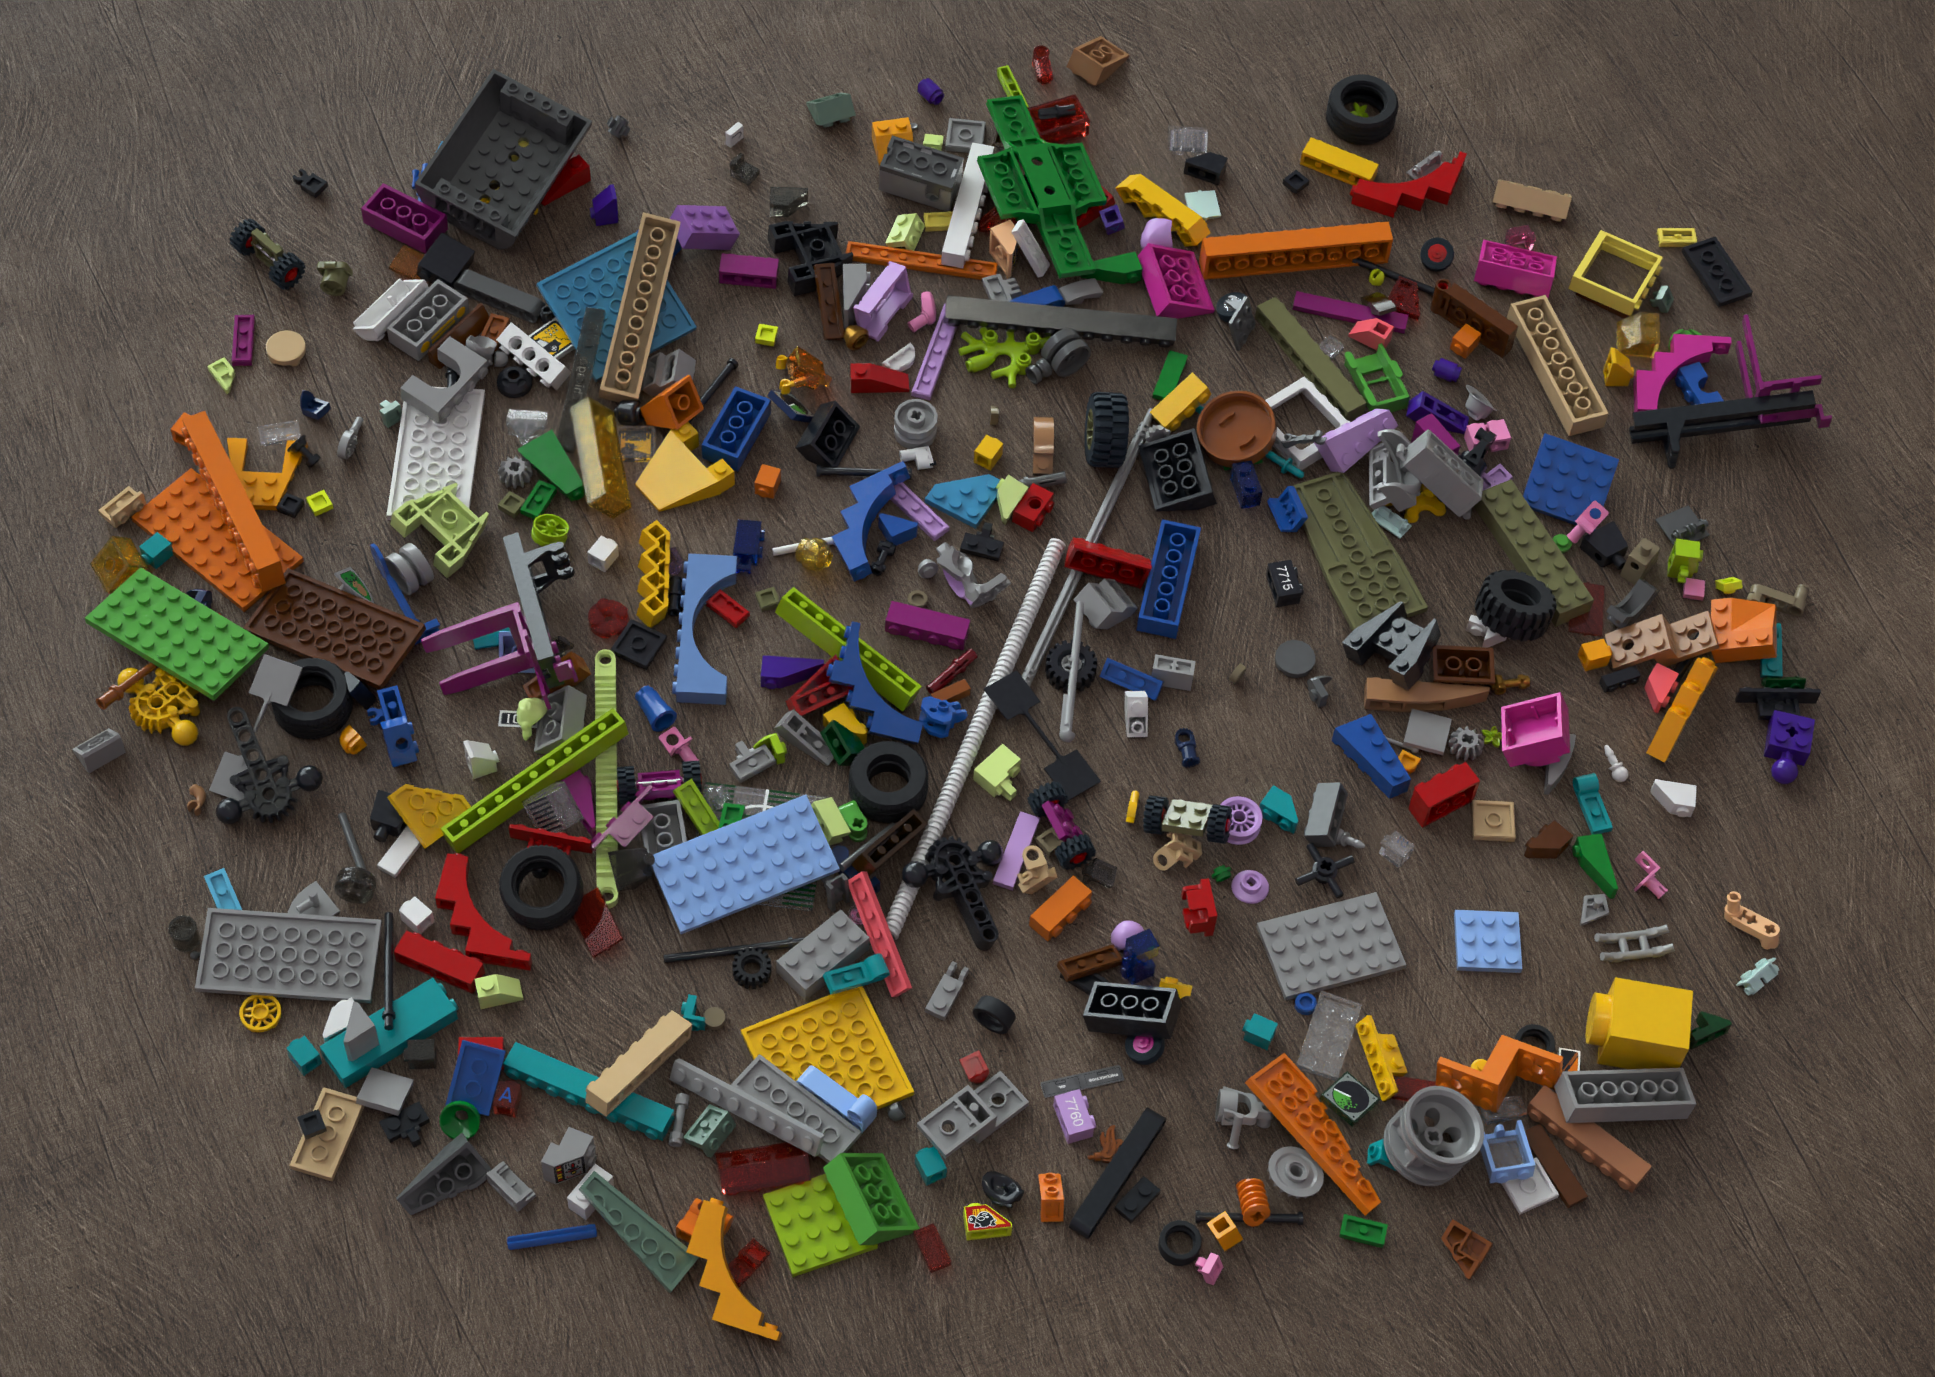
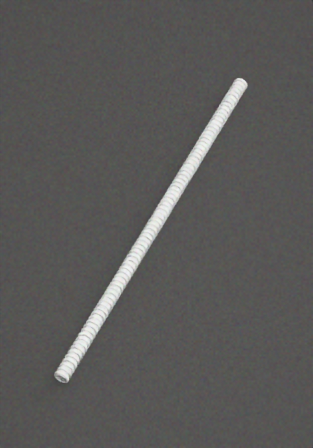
[886,538,1066,940]

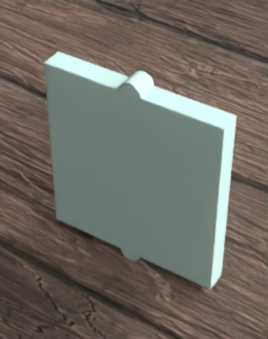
[1184,190,1221,221]

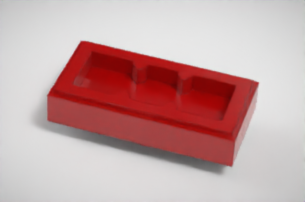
[706,589,750,628]

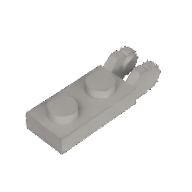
[925,961,969,1021]

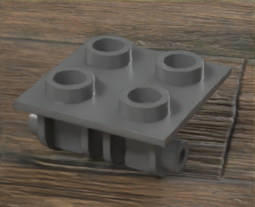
[1655,505,1710,546]

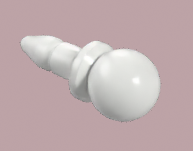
[1604,745,1628,782]

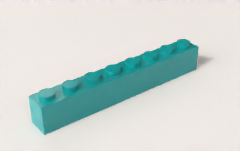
[503,1042,675,1141]

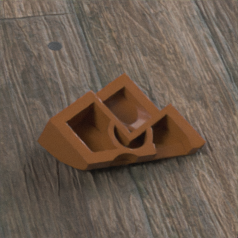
[1441,1219,1493,1279]

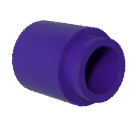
[917,78,944,105]
[1432,358,1462,382]

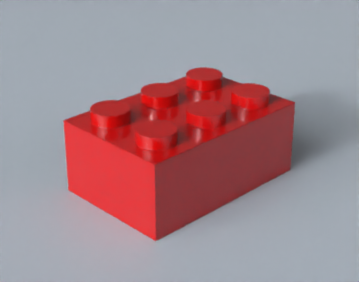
[1408,762,1480,828]

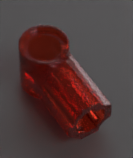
[1032,45,1053,85]

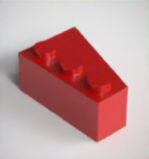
[785,655,853,716]

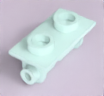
[1371,506,1412,539]
[1736,958,1779,995]

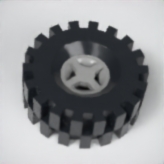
[1045,640,1097,693]

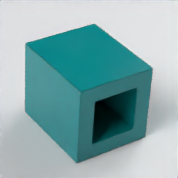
[139,532,173,569]
[1242,1013,1278,1050]
[286,1035,322,1076]
[915,1147,947,1186]

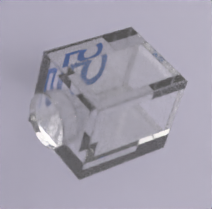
[1379,830,1415,869]

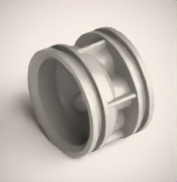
[1384,1086,1484,1186]

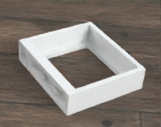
[1265,377,1350,470]

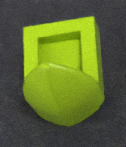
[753,733,787,765]

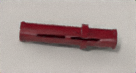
[926,648,978,695]

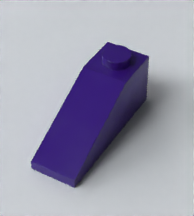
[1406,391,1469,434]
[761,655,824,689]

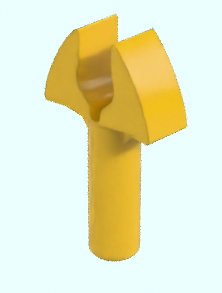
[1126,791,1140,823]

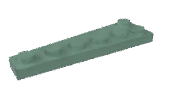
[579,1171,699,1293]

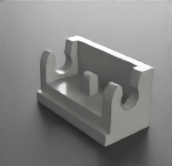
[1152,654,1196,691]
[486,1161,536,1212]

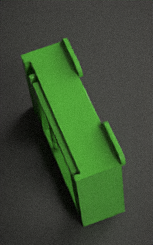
[1344,343,1410,412]

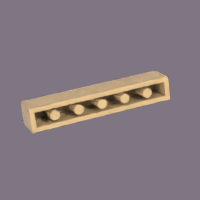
[586,1010,692,1116]

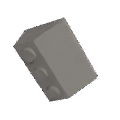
[534,685,587,754]

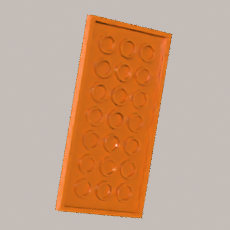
[131,468,304,612]

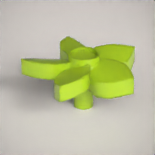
[1350,102,1369,117]
[1481,726,1502,748]

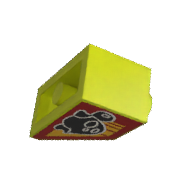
[963,1203,1012,1240]

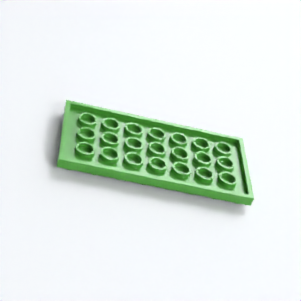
[85,567,269,700]

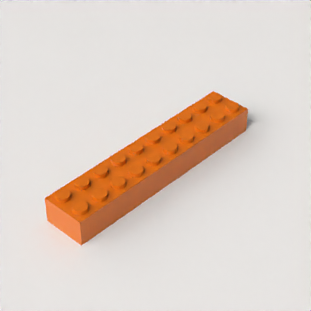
[1199,222,1393,280]
[181,411,286,592]

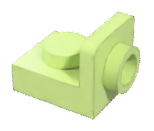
[923,134,943,151]

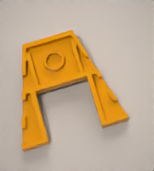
[227,438,308,510]

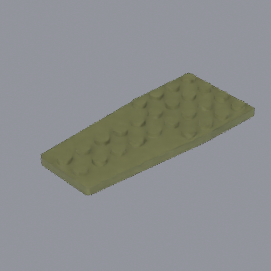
[1293,472,1428,631]

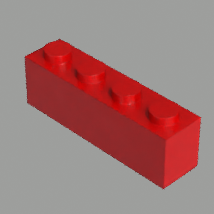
[394,930,485,994]

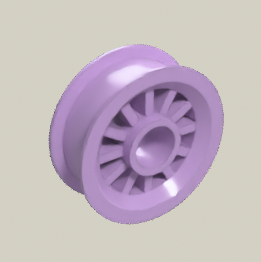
[1220,796,1262,845]

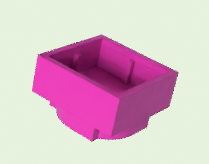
[1501,692,1570,767]

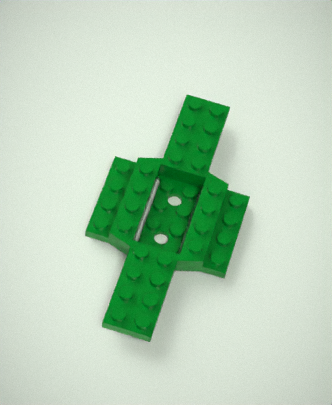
[977,95,1107,279]

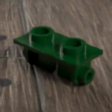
[1761,676,1806,689]

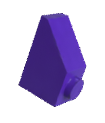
[589,184,619,226]

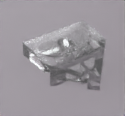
[506,409,548,445]

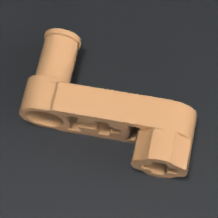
[1724,891,1780,950]

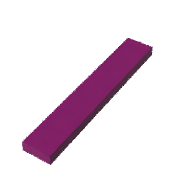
[1292,291,1409,334]

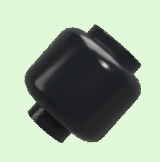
[614,400,644,426]

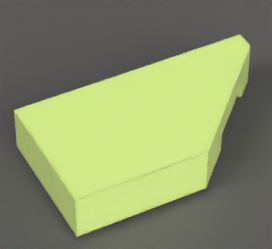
[207,357,235,394]

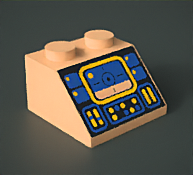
[989,220,1020,278]

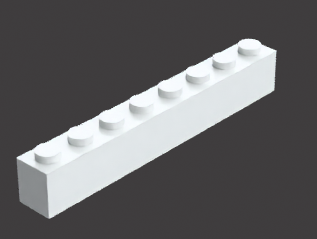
[941,143,994,268]

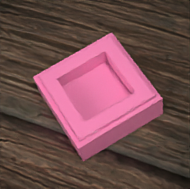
[1683,578,1705,601]

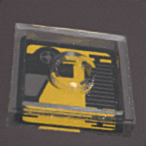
[615,426,656,462]

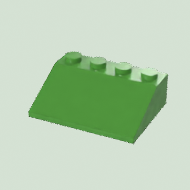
[823,1153,920,1245]

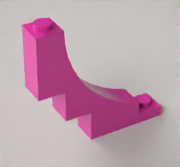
[1633,334,1732,412]

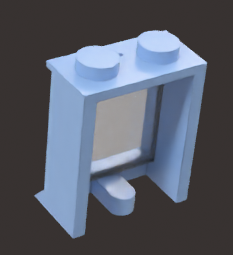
[1480,1120,1535,1183]

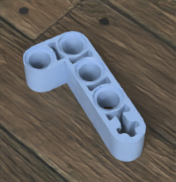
[796,1066,877,1133]

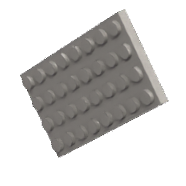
[195,908,382,1003]

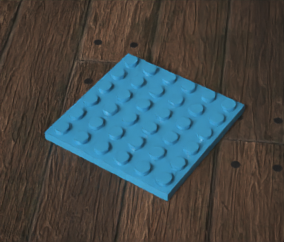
[536,232,697,382]

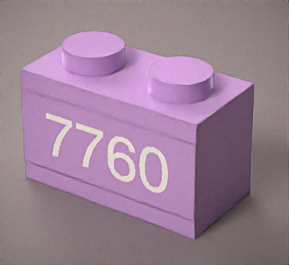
[1053,1089,1096,1144]

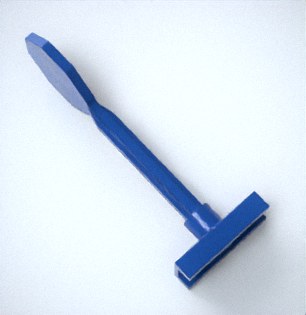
[370,543,440,645]

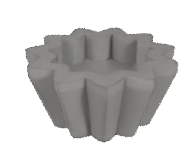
[1145,425,1171,443]

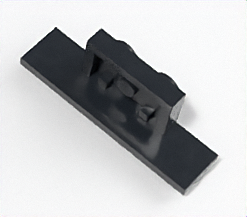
[1735,687,1821,720]

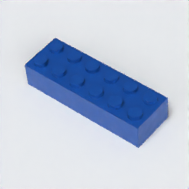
[1136,519,1201,639]

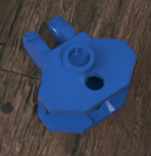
[919,696,968,738]

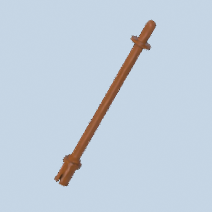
[96,612,222,710]

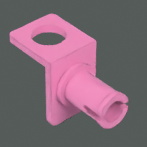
[1567,500,1609,544]
[658,727,699,762]
[1634,851,1668,899]

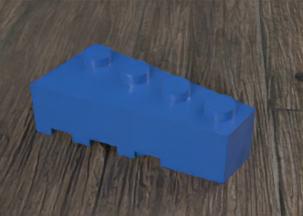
[1332,714,1411,799]

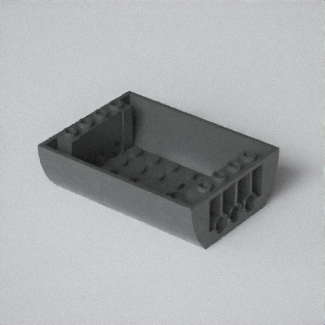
[415,69,592,250]

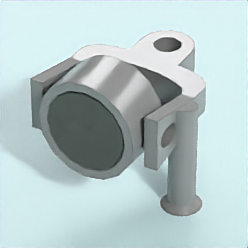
[1215,1086,1274,1149]

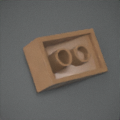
[1066,36,1130,86]

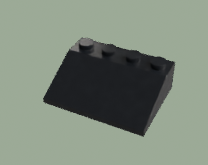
[1138,428,1217,512]

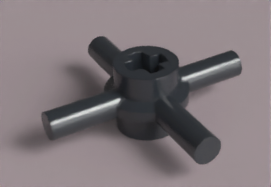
[1295,843,1355,899]

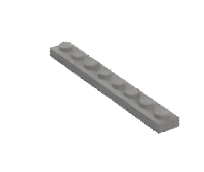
[669,1058,825,1157]

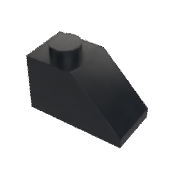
[1183,152,1228,185]

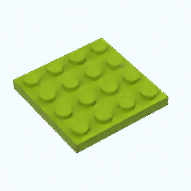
[763,1174,878,1277]

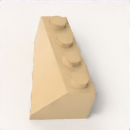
[1493,179,1572,222]

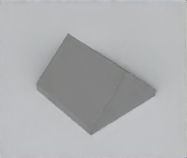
[72,728,126,773]
[344,1002,379,1061]

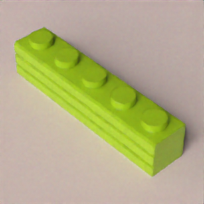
[997,65,1029,111]

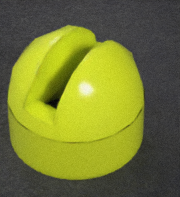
[1369,269,1385,286]

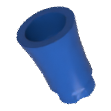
[635,685,677,732]

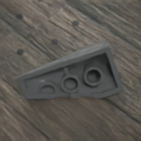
[396,1133,492,1215]

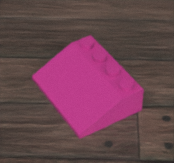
[1474,240,1557,298]
[1137,243,1215,319]

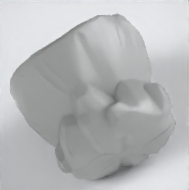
[466,335,497,367]

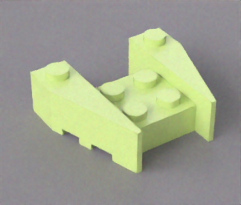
[390,483,489,578]

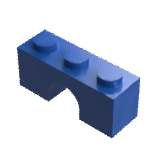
[1675,362,1723,405]

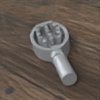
[337,417,364,459]

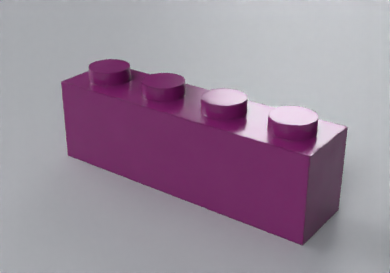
[885,601,970,650]

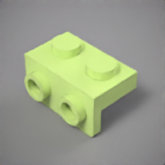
[886,213,925,251]

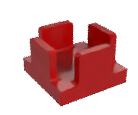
[1181,878,1217,937]

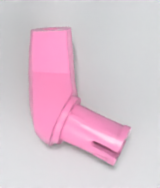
[907,292,936,333]

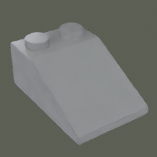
[843,264,870,331]

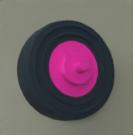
[1125,1035,1165,1065]

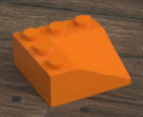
[1711,598,1777,663]

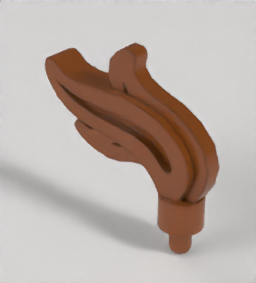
[1088,1125,1124,1163]

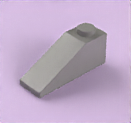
[774,709,834,766]

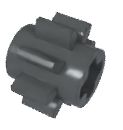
[607,115,630,138]

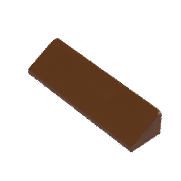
[428,303,490,369]

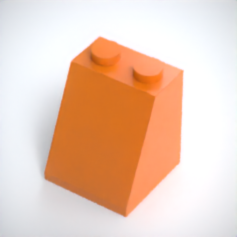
[640,375,704,430]

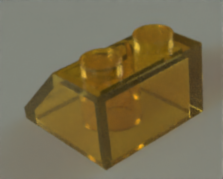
[1616,312,1660,358]
[90,536,148,594]

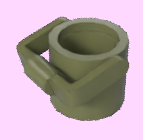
[317,261,353,296]

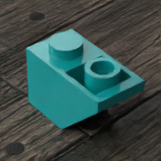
[1259,785,1298,834]

